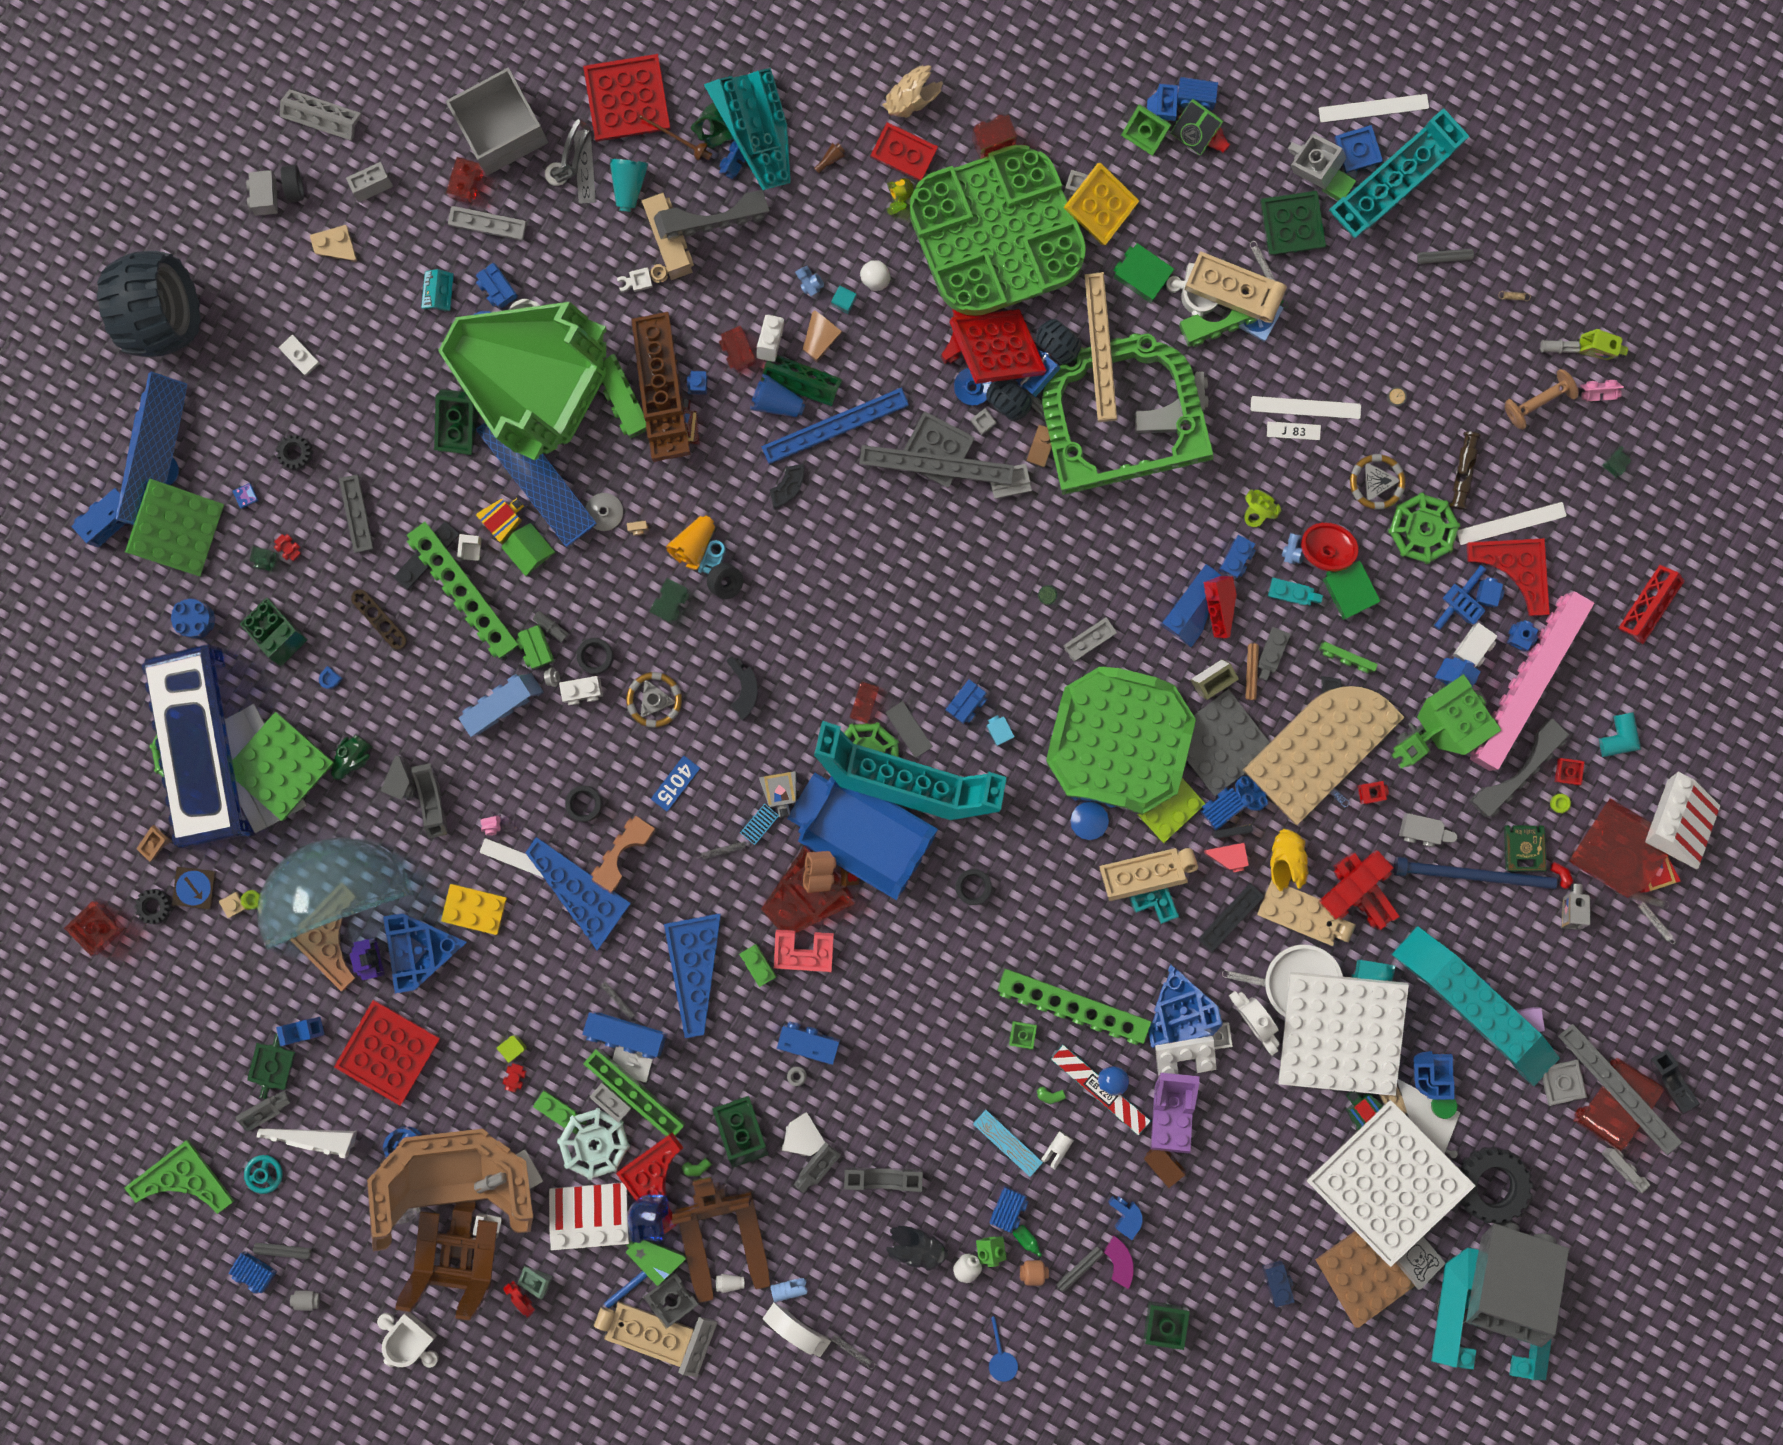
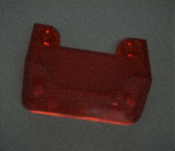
[1573,1057,1664,1151]

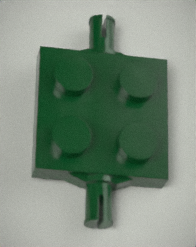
[247,1033,296,1099]

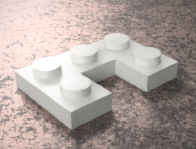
[1155,1036,1216,1076]

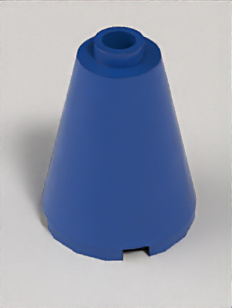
[750,374,805,417]

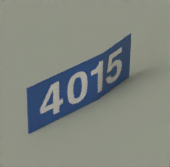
[651,756,700,811]

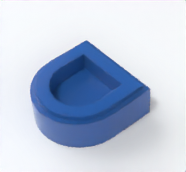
[319,666,343,689]

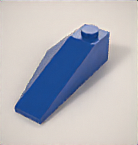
[1160,564,1221,648]

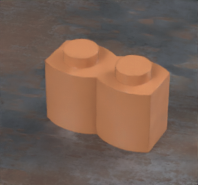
[803,851,836,893]

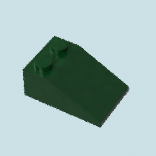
[434,389,478,455]
[712,1096,769,1168]

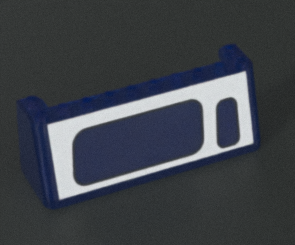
[142,644,255,849]

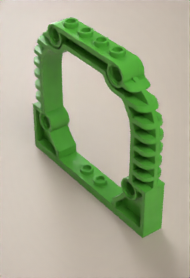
[1042,333,1213,495]

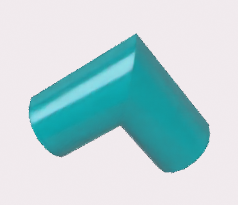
[1598,712,1641,757]
[1129,888,1179,924]

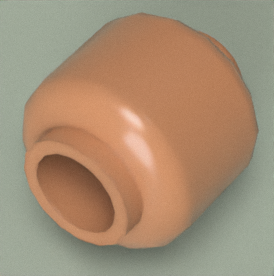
[1020,1260,1049,1286]

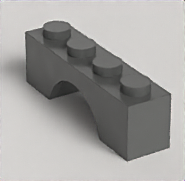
[844,1167,923,1192]

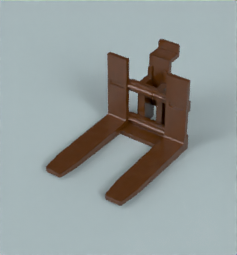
[671,1176,770,1303]
[395,1201,498,1320]

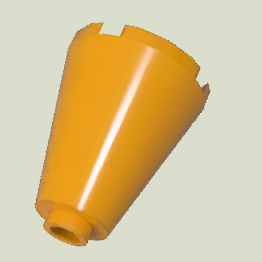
[666,516,715,570]

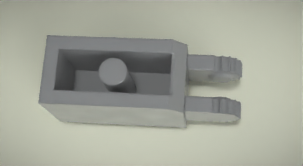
[1399,813,1457,847]

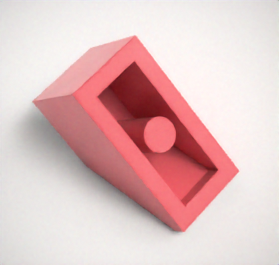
[1204,843,1249,872]

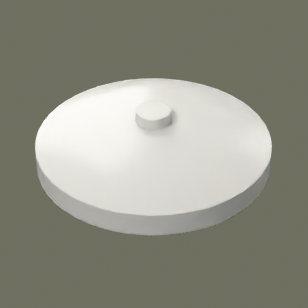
[1265,944,1343,1017]

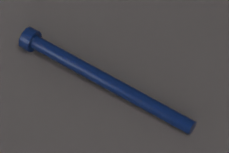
[1394,857,1557,889]

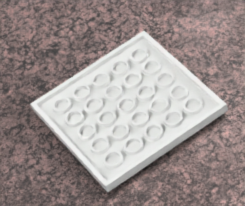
[1278,972,1409,1096]
[1307,1099,1475,1267]

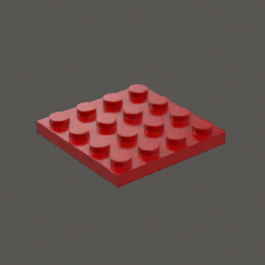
[583,54,671,142]
[949,309,1046,384]
[334,999,441,1106]

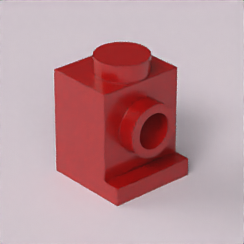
[1357,781,1389,804]

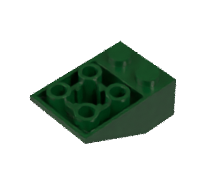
[240,597,308,667]

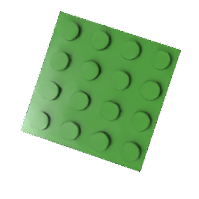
[125,479,224,576]
[224,712,334,821]

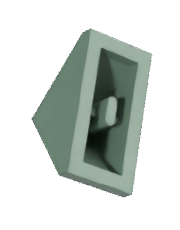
[518,1266,553,1299]

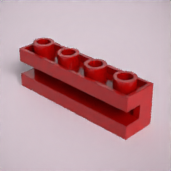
[1333,853,1400,930]

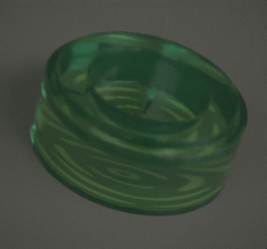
[1038,585,1057,605]

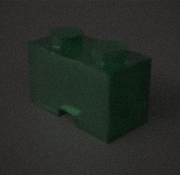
[649,578,690,624]

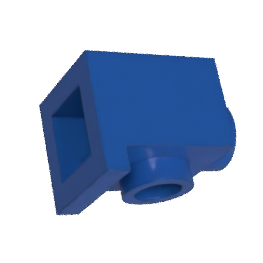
[687,371,708,395]

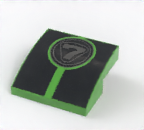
[1170,99,1223,155]

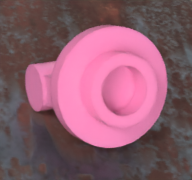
[481,816,501,835]

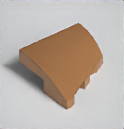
[803,310,842,362]

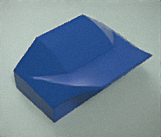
[1147,84,1178,121]

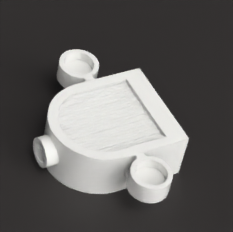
[1166,263,1218,318]
[1229,991,1279,1055]
[377,1311,439,1368]

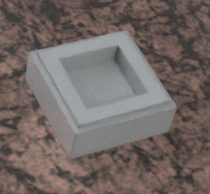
[970,408,997,436]

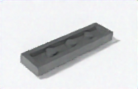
[339,474,374,554]

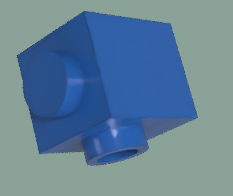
[1475,577,1504,608]

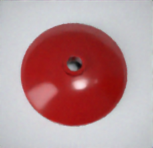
[1301,523,1358,571]

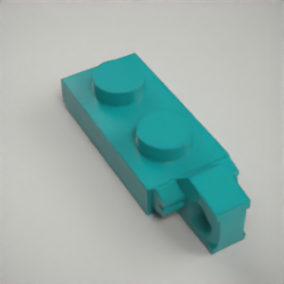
[1267,578,1323,606]

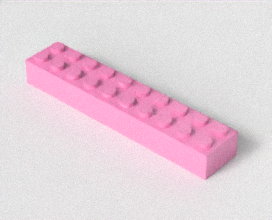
[1470,591,1594,771]

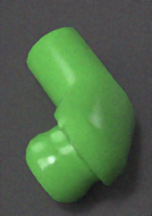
[1037,1087,1066,1104]
[682,1158,712,1176]

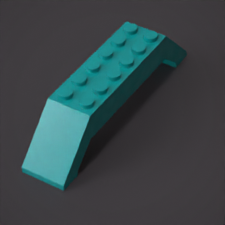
[814,721,1007,820]
[1391,926,1560,1086]

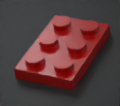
[870,122,938,181]

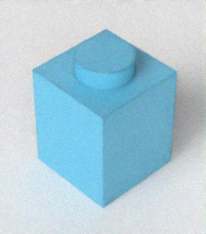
[986,715,1014,746]

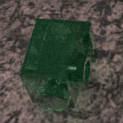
[249,546,277,572]

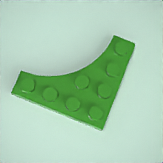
[124,1140,234,1214]

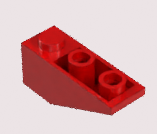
[1203,576,1237,638]

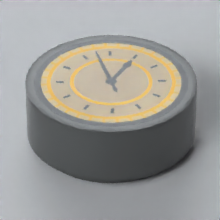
[1387,387,1407,407]

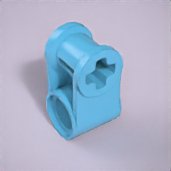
[698,540,726,574]

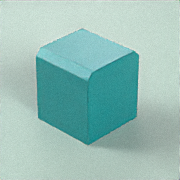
[831,286,857,314]

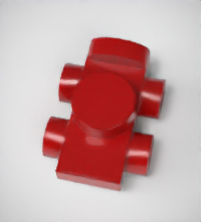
[274,534,301,561]
[502,1063,527,1093]

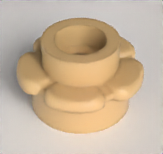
[650,264,668,283]

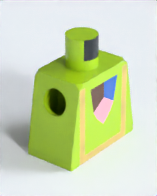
[1578,329,1628,360]

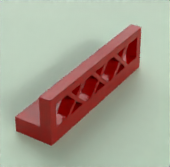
[1618,565,1685,644]

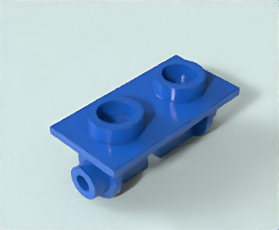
[719,141,745,179]

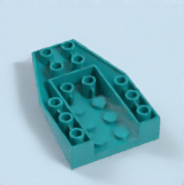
[704,68,791,190]

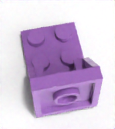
[1151,1073,1200,1153]

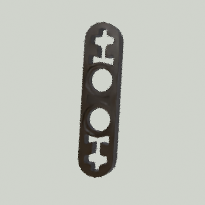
[351,589,408,650]

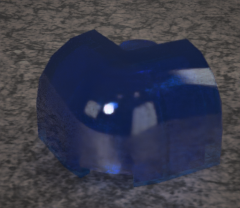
[627,1194,669,1243]

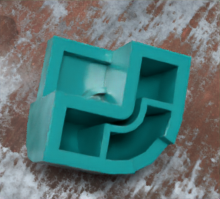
[1351,959,1395,981]

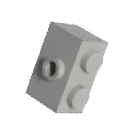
[246,170,278,216]

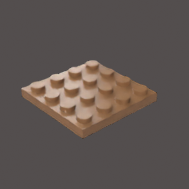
[1315,1231,1415,1328]

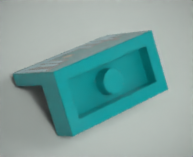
[421,269,454,311]

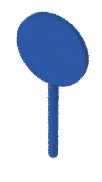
[989,1316,1018,1382]

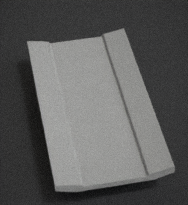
[204,704,307,833]

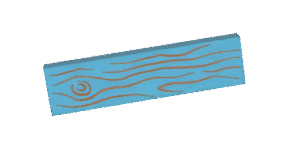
[973,1109,1043,1177]

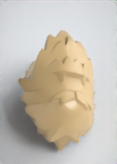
[882,65,943,118]

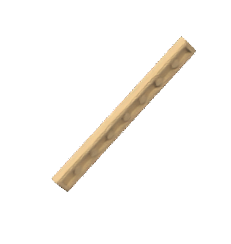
[1085,272,1117,422]

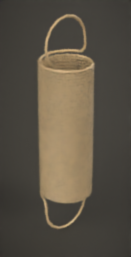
[1499,291,1531,301]

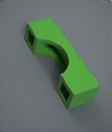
[1179,294,1257,347]

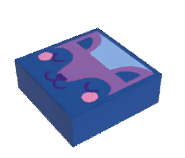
[233,483,259,509]

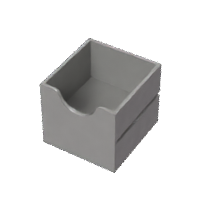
[446,67,548,176]

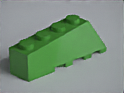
[602,354,647,439]

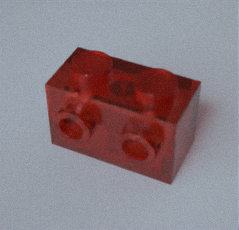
[446,157,483,204]

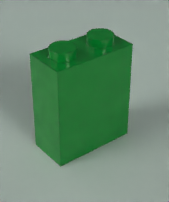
[1113,243,1174,304]
[1322,561,1381,620]

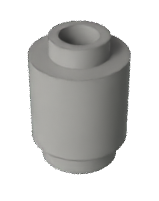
[290,1291,320,1311]

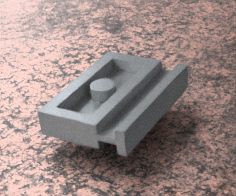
[991,464,1032,499]

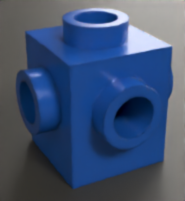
[1507,620,1538,652]

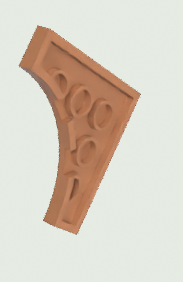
[287,882,357,991]

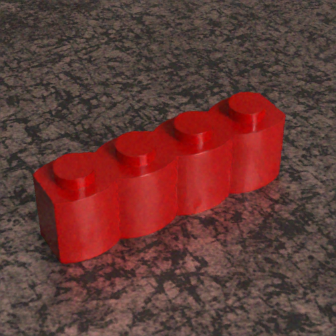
[1318,850,1393,920]

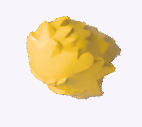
[1270,829,1308,891]

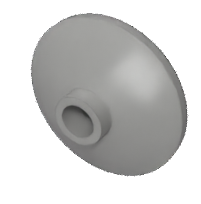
[585,493,623,531]

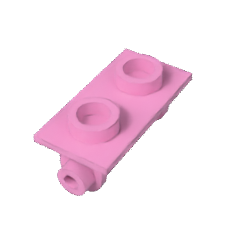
[1580,380,1623,402]

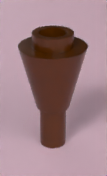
[814,142,845,173]

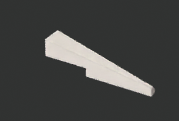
[257,1129,357,1158]

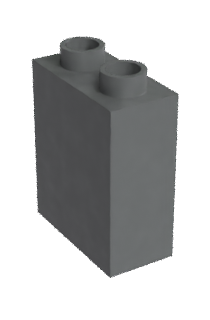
[1466,1221,1569,1348]

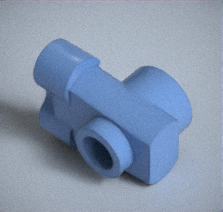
[795,266,824,296]
[1282,533,1305,564]

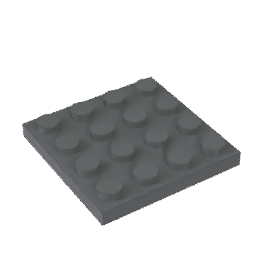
[1186,689,1270,796]

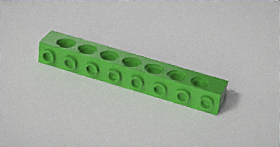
[407,522,518,659]
[997,968,1151,1045]

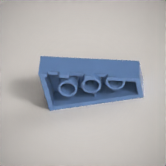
[459,673,544,737]

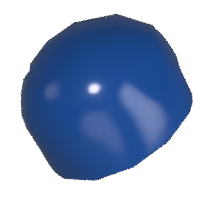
[1098,1066,1129,1096]

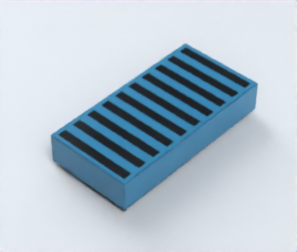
[740,803,779,845]

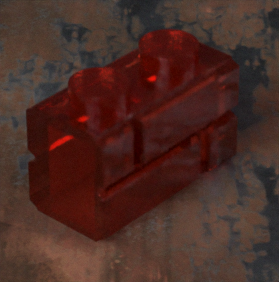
[719,326,757,372]

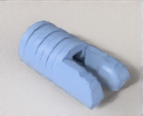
[771,1278,808,1302]

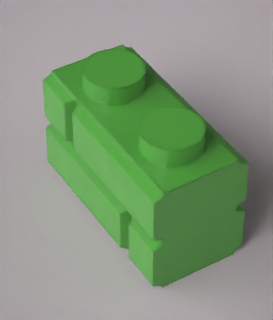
[516,625,555,670]
[739,943,776,987]

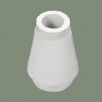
[716,1274,744,1293]

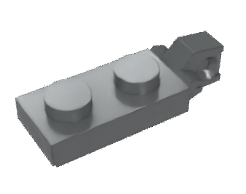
[1258,627,1290,681]
[236,1091,290,1132]
[794,1142,841,1193]

